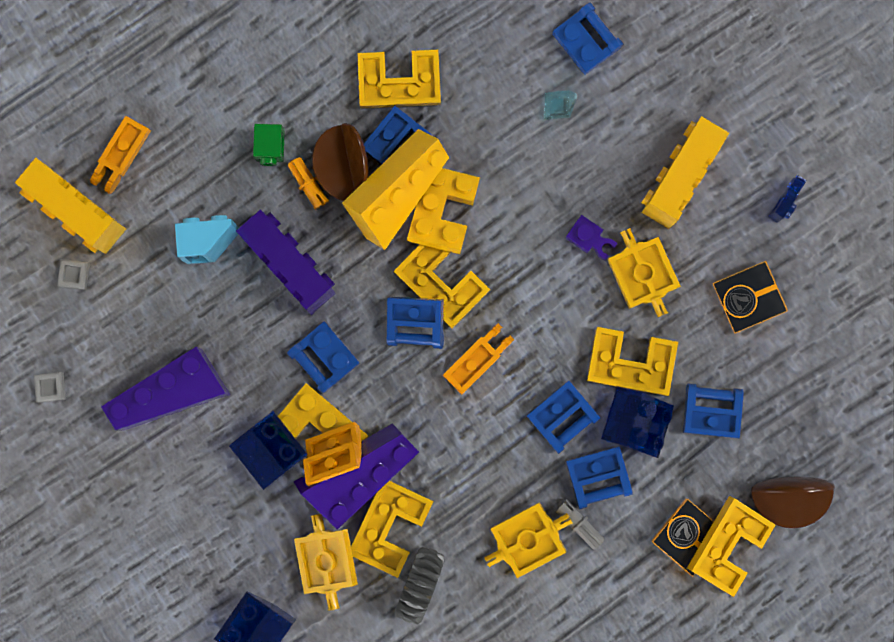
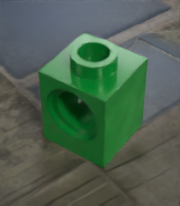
[253,124,285,166]

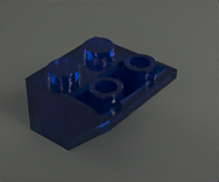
[601,386,674,458]
[229,411,308,490]
[214,591,296,642]

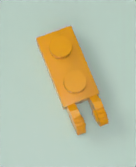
[90,116,151,194]
[443,323,515,395]

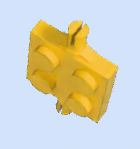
[607,228,681,318]
[484,502,573,578]
[294,514,358,611]

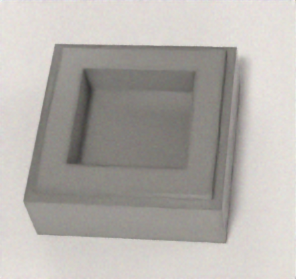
[57,259,90,290]
[34,372,66,403]

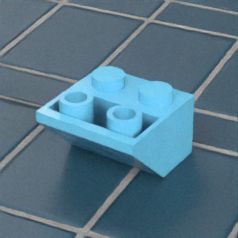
[175,215,239,264]

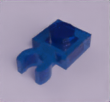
[768,175,807,223]

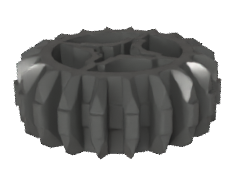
[395,547,445,625]

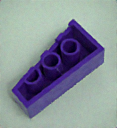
[236,209,336,315]
[101,347,231,431]
[294,423,419,530]

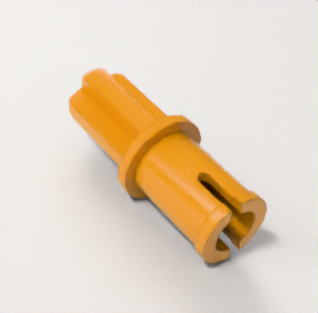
[288,157,329,210]

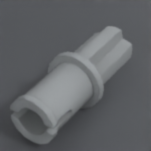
[555,499,604,549]

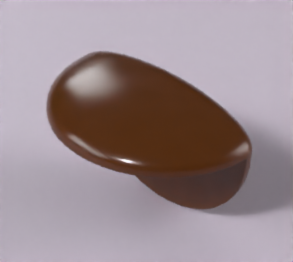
[312,123,368,201]
[751,477,835,528]

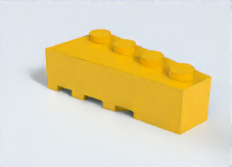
[641,116,729,229]
[342,129,449,250]
[15,157,126,254]

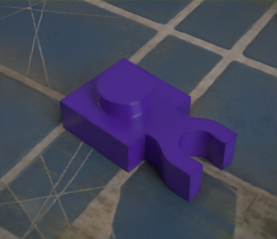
[565,214,618,261]

